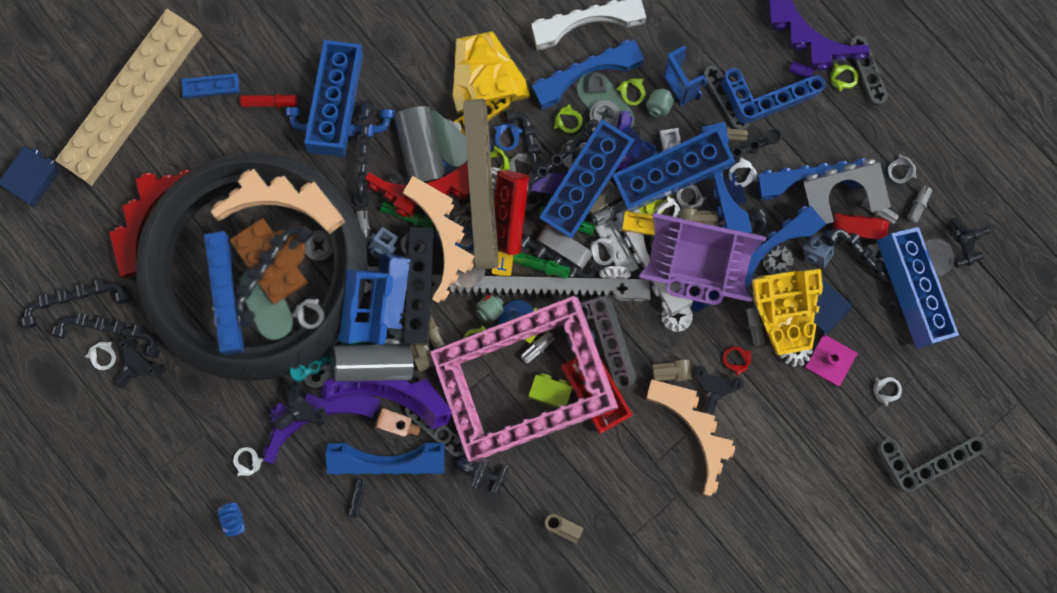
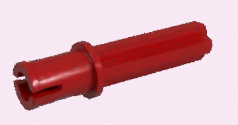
[240,93,297,108]

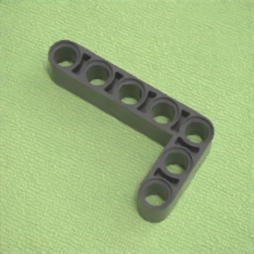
[562,296,636,390]
[877,437,986,492]

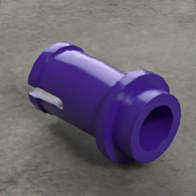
[789,61,815,79]

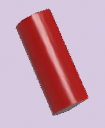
[494,170,529,255]
[561,358,633,435]

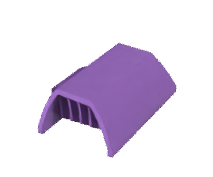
[639,213,766,304]

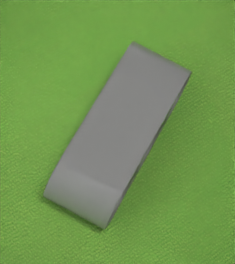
[536,224,593,270]

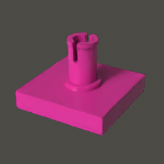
[805,336,858,387]

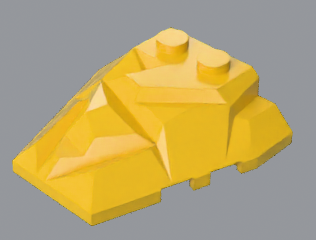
[452,31,530,113]
[752,269,823,355]

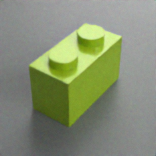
[529,373,573,408]

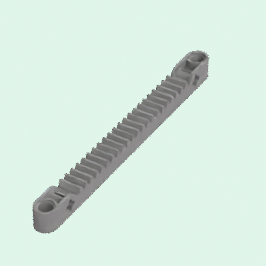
[406,275,651,301]

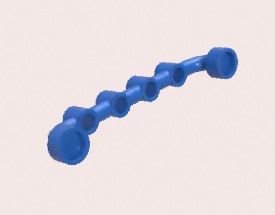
[285,108,395,137]

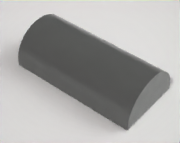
[394,106,446,183]
[329,345,413,381]

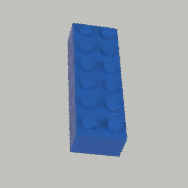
[304,40,363,157]
[539,119,634,238]
[613,126,735,212]
[877,227,959,349]

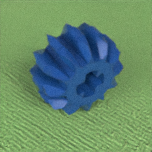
[218,503,245,537]

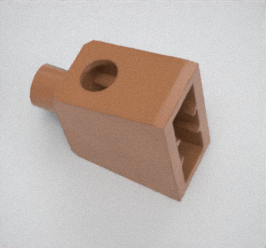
[374,408,421,438]

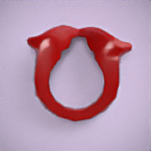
[723,346,751,376]

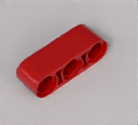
[832,213,889,239]

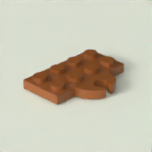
[230,218,308,305]

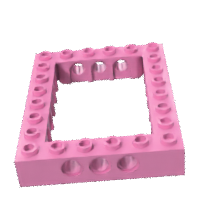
[430,296,618,462]

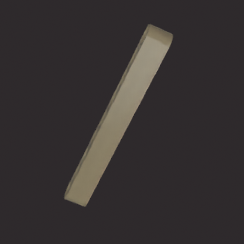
[463,98,499,270]

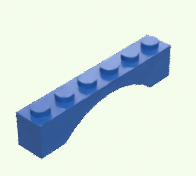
[532,40,644,110]
[699,122,752,234]
[757,158,866,201]
[744,206,826,289]
[205,232,244,355]
[326,443,445,475]

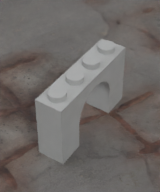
[803,159,891,224]

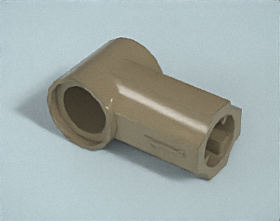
[588,180,622,215]
[680,209,718,227]
[410,345,435,372]
[652,360,692,381]
[544,514,584,543]

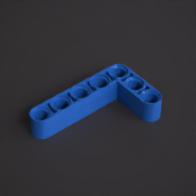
[722,68,825,124]

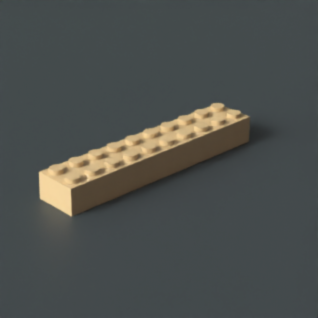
[55,9,202,186]

